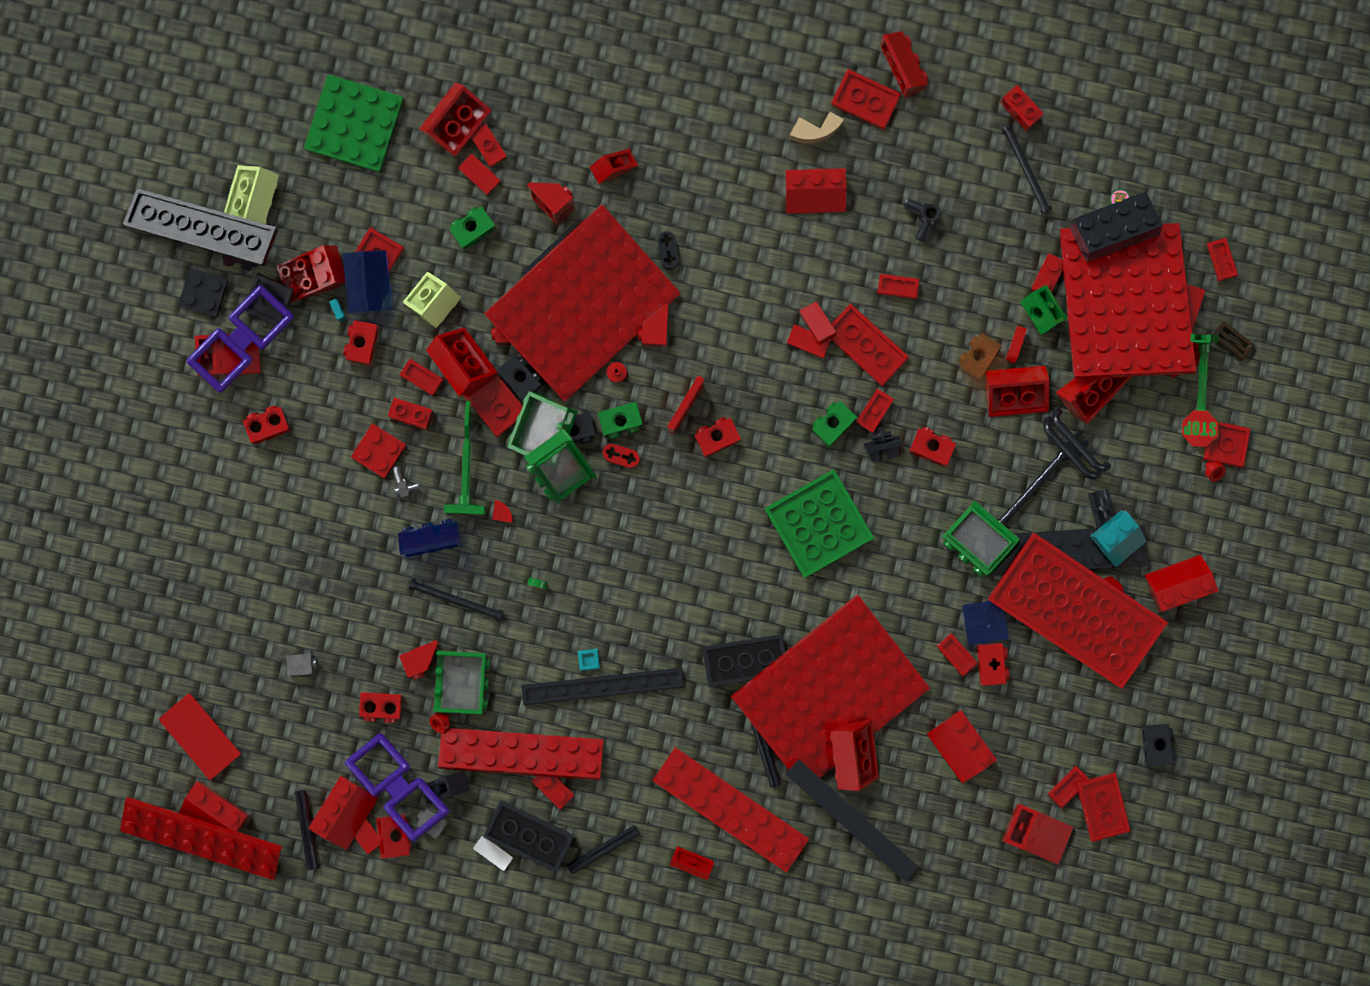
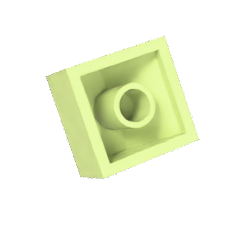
[403,272,461,328]

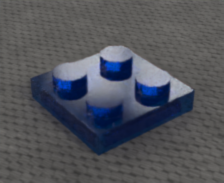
[961,601,1009,645]

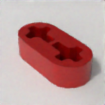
[1005,325,1027,364]
[602,444,640,468]

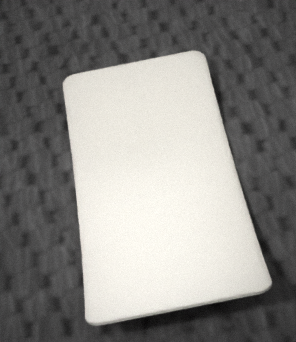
[473,836,513,871]

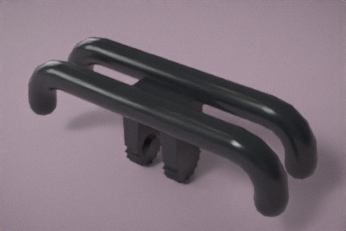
[1043,408,1111,480]

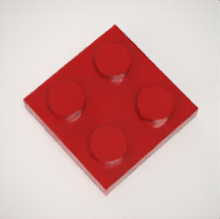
[351,423,406,479]

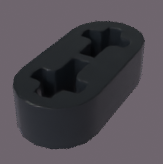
[658,231,679,270]

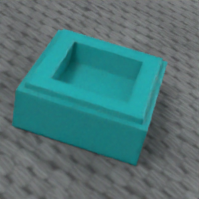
[329,299,346,323]
[577,649,600,671]

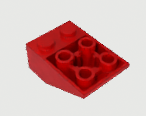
[277,245,348,303]
[194,334,261,379]
[1002,803,1073,864]

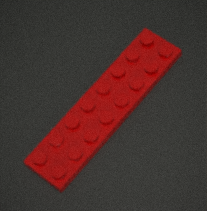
[438,728,603,780]
[652,747,809,873]
[120,797,282,880]

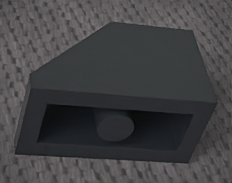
[424,771,470,804]

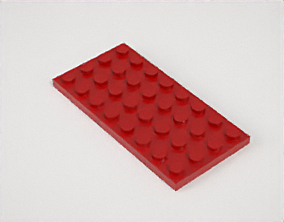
[987,532,1168,689]

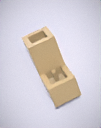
[789,112,844,144]

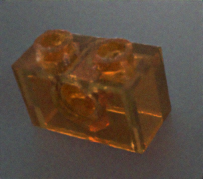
[958,332,1002,381]

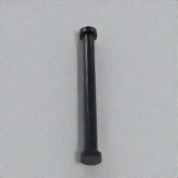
[1001,124,1052,214]
[997,451,1067,527]
[409,579,504,622]

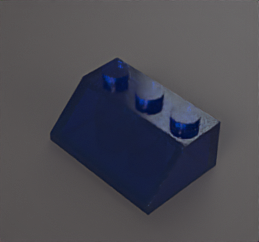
[342,250,392,314]
[398,518,463,558]

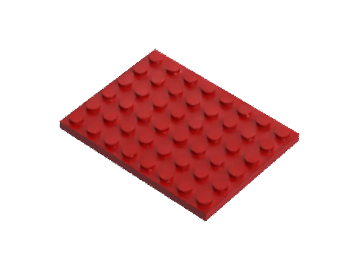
[484,204,681,402]
[1059,223,1196,379]
[731,595,930,777]

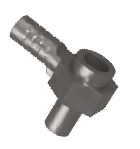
[392,466,420,500]

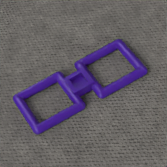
[187,285,294,393]
[345,733,449,841]

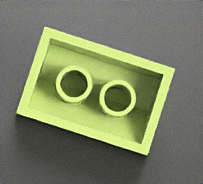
[224,166,279,224]

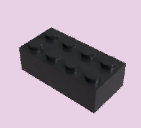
[1070,192,1163,263]
[702,634,785,688]
[483,800,575,873]

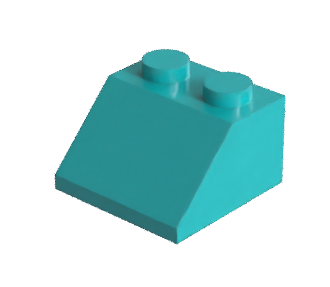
[1090,510,1147,567]

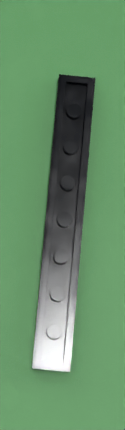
[521,667,684,705]
[785,759,919,882]

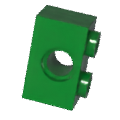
[449,206,496,251]
[1020,285,1067,335]
[811,401,857,448]
[597,402,643,440]

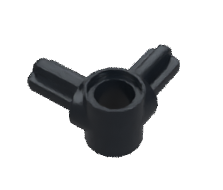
[903,199,941,243]

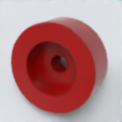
[607,362,627,383]
[1205,461,1226,482]
[429,712,450,733]

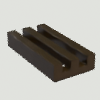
[1213,321,1255,361]

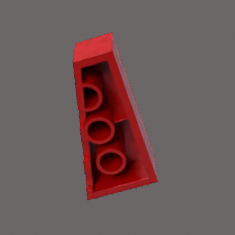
[1056,377,1131,424]

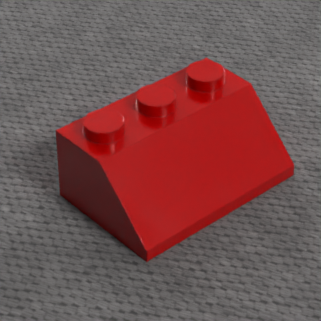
[880,31,929,98]
[419,83,492,156]
[785,168,846,214]
[527,182,575,226]
[426,327,498,397]
[986,366,1049,417]
[1144,555,1219,613]
[927,710,997,783]
[831,720,879,791]
[308,776,379,850]
[178,781,250,832]

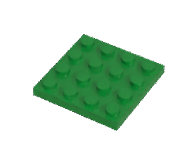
[304,74,404,173]
[764,469,874,579]

